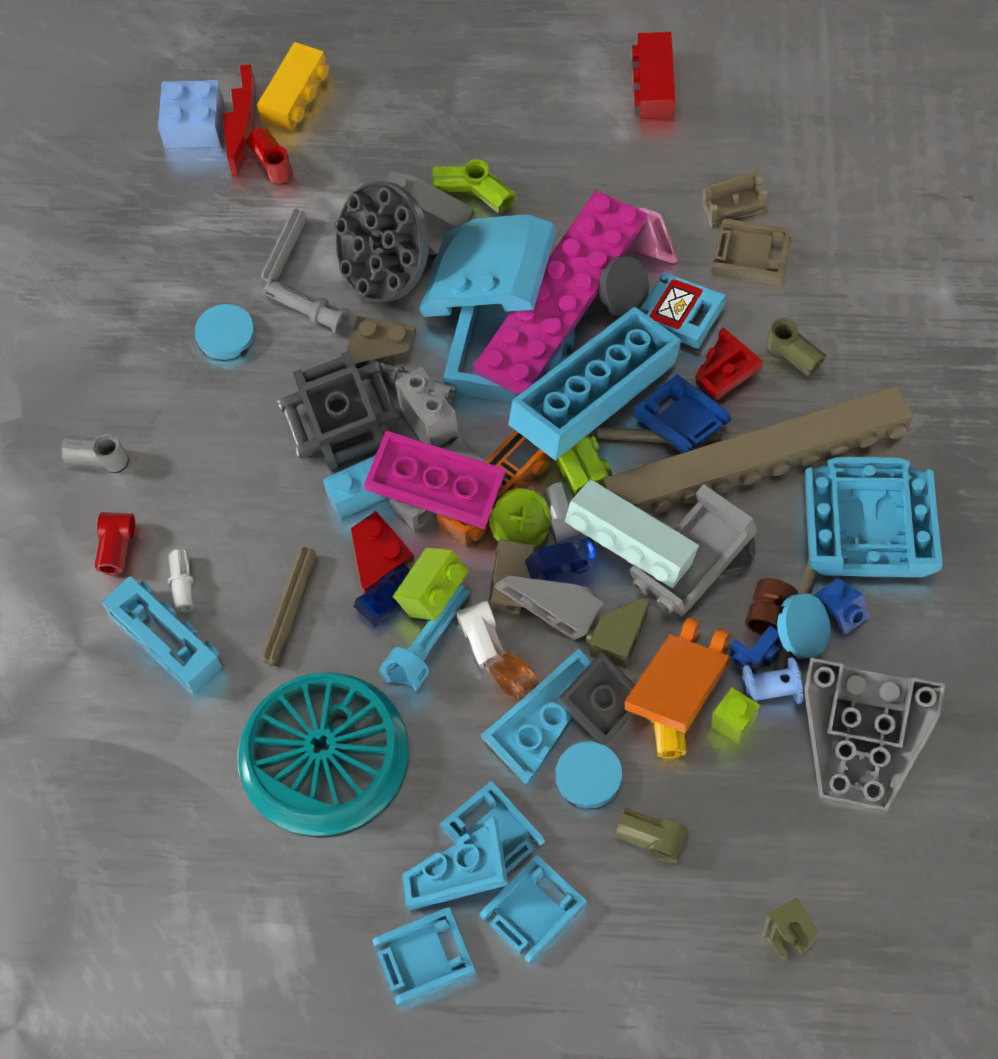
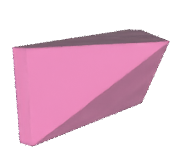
[627,207,679,264]

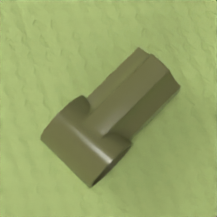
[766,318,826,376]
[615,808,689,863]

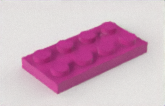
[364,430,506,529]

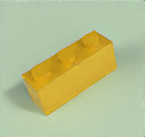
[257,42,329,132]

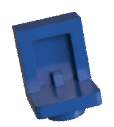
[813,578,869,634]
[729,626,781,674]

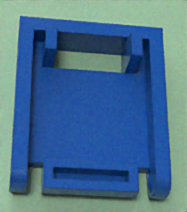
[634,374,731,453]

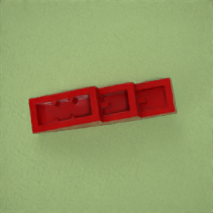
[222,64,256,176]

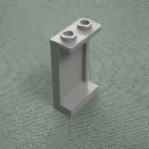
[630,484,757,617]

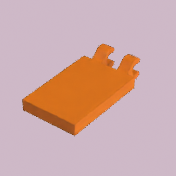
[625,617,730,733]

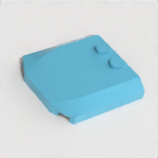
[419,214,557,317]
[805,457,943,577]

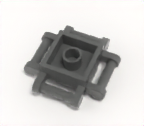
[278,350,402,470]

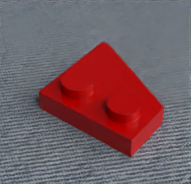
[695,327,763,401]
[351,511,415,595]

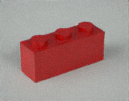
[632,32,675,119]

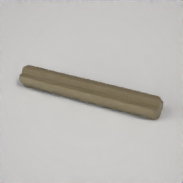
[261,547,316,665]

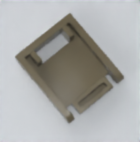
[711,219,792,286]

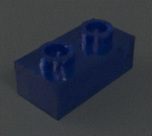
[525,537,600,581]

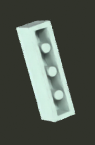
[564,480,699,588]

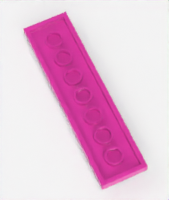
[473,190,647,395]

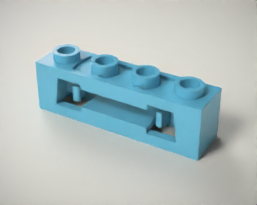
[102,576,223,695]

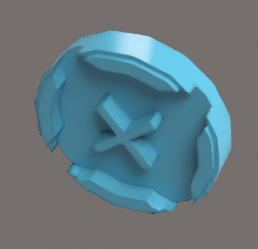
[194,304,255,360]
[777,594,830,659]
[555,741,622,809]

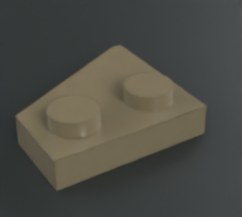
[345,316,416,369]

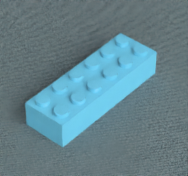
[508,307,681,460]

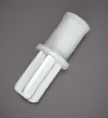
[168,549,195,613]

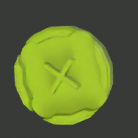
[489,488,552,548]

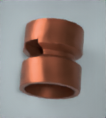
[745,578,798,636]

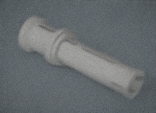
[264,279,350,334]

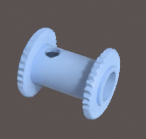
[742,658,804,704]

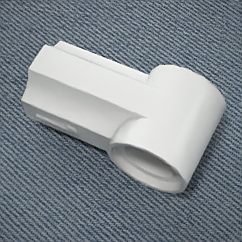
[456,601,506,669]

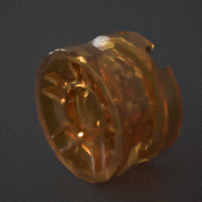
[489,650,539,702]

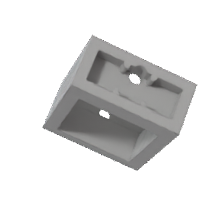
[395,366,459,448]

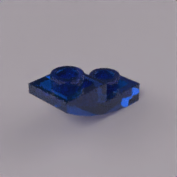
[353,564,410,627]

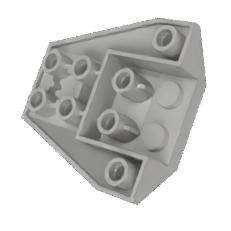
[804,658,945,811]

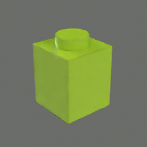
[711,687,760,745]

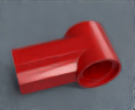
[246,127,293,184]
[94,512,135,575]

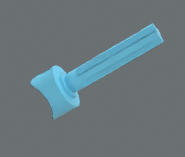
[379,583,471,693]

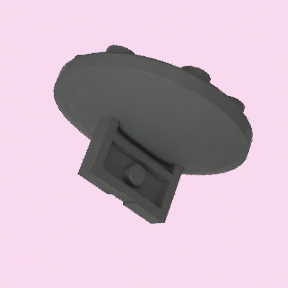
[334,181,438,302]

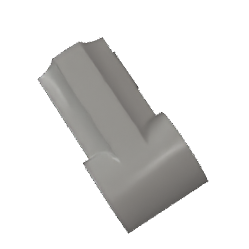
[61,433,128,472]
[543,482,588,548]

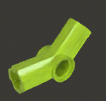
[433,159,516,214]

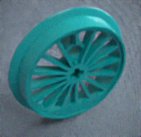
[238,673,409,836]

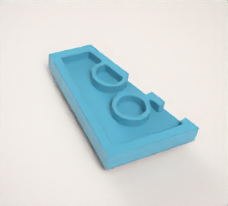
[402,816,508,911]

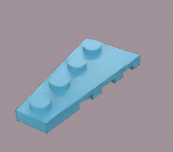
[481,649,591,786]

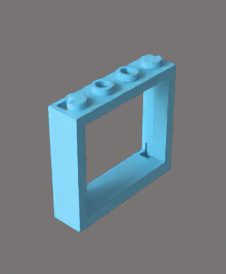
[443,305,575,404]

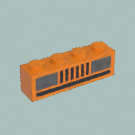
[436,430,549,547]

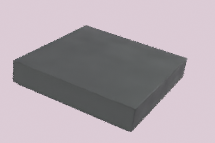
[555,652,635,745]

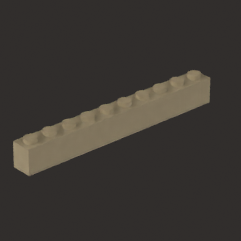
[603,385,912,514]

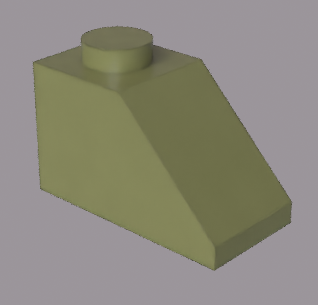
[586,598,649,669]

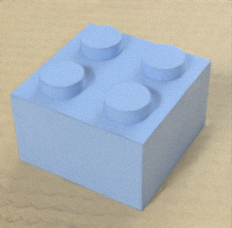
[158,80,224,149]

